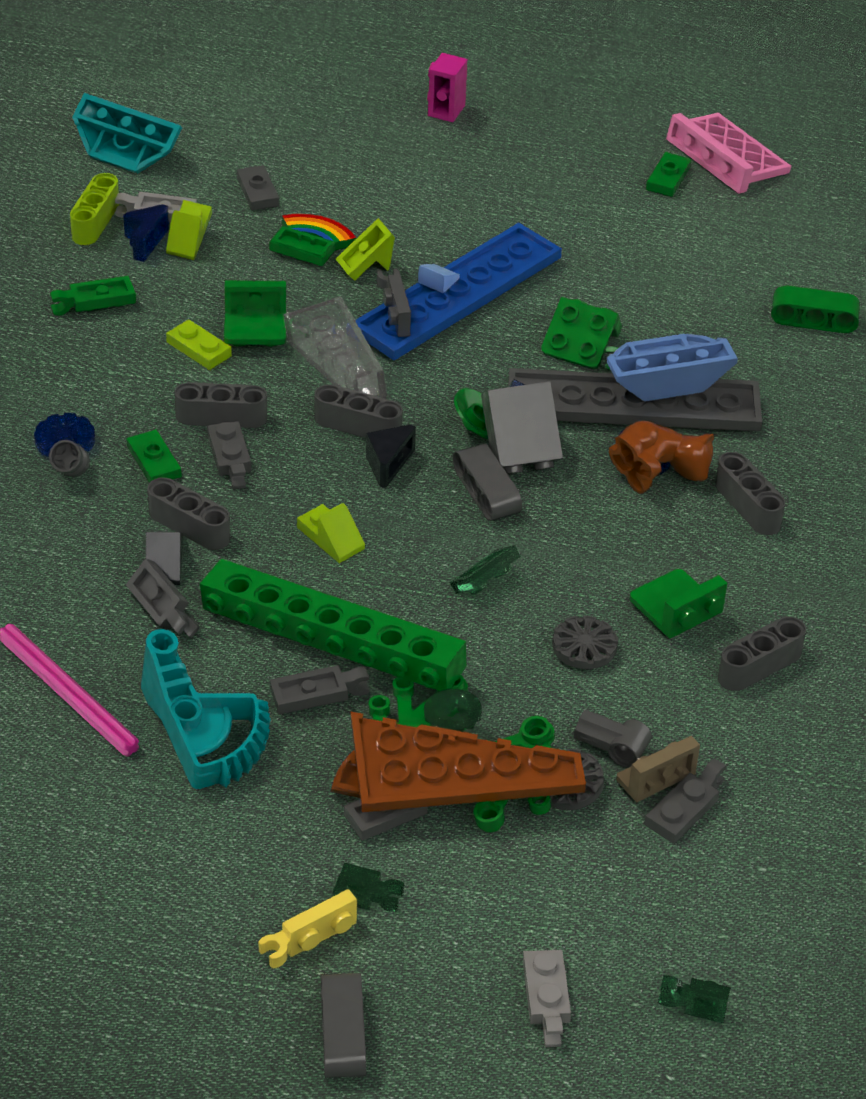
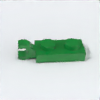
[50,275,136,316]

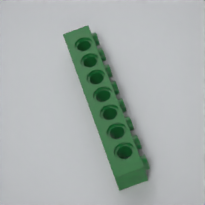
[200,559,467,693]

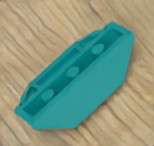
[72,93,182,174]

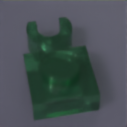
[333,863,405,912]
[658,975,731,1023]

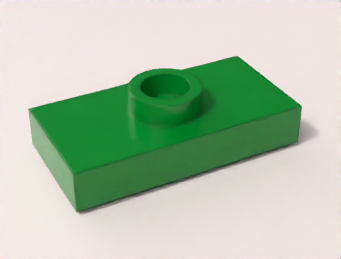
[646,152,692,197]
[269,226,335,266]
[126,429,182,483]

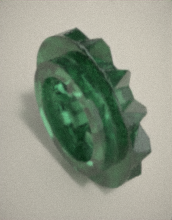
[424,689,482,732]

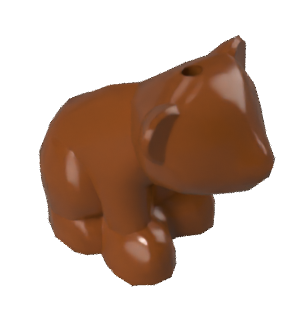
[609,421,714,494]

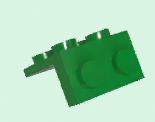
[224,280,286,347]
[541,297,622,369]
[629,569,728,639]

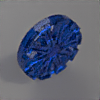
[34,413,96,457]

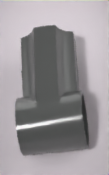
[574,710,652,768]

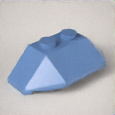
[607,334,738,402]

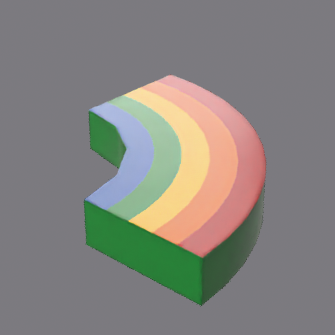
[282,214,356,251]

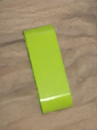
[70,173,119,245]

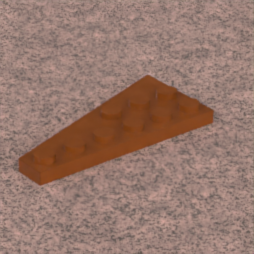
[351,711,586,813]

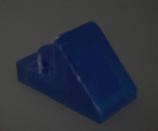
[123,204,169,262]

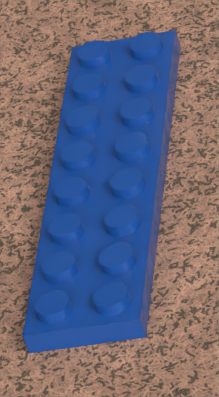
[351,223,562,360]

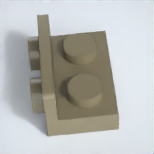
[616,735,700,803]

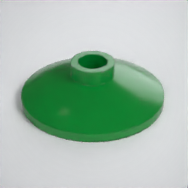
[454,388,488,439]

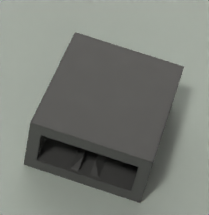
[481,382,563,475]

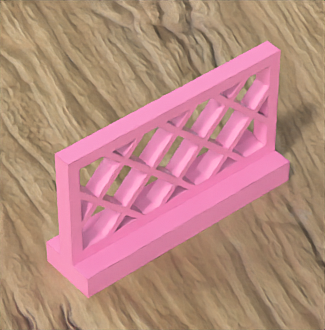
[666,113,791,194]

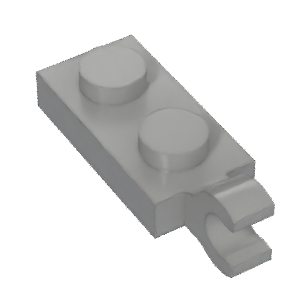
[115,191,197,223]
[523,950,571,1047]

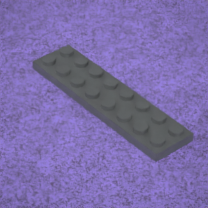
[508,368,762,431]

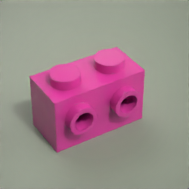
[427,53,468,122]

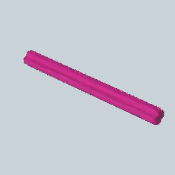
[0,624,139,757]

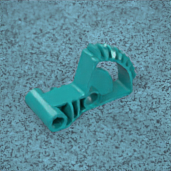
[141,629,271,789]

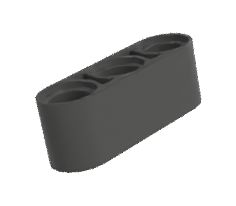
[174,382,268,428]
[314,384,403,438]
[453,444,522,521]
[715,452,785,535]
[147,478,230,550]
[718,616,806,691]
[321,973,366,1078]

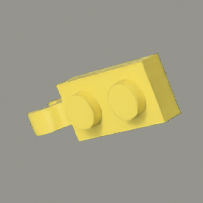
[258,889,357,968]

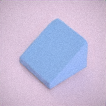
[418,264,460,293]

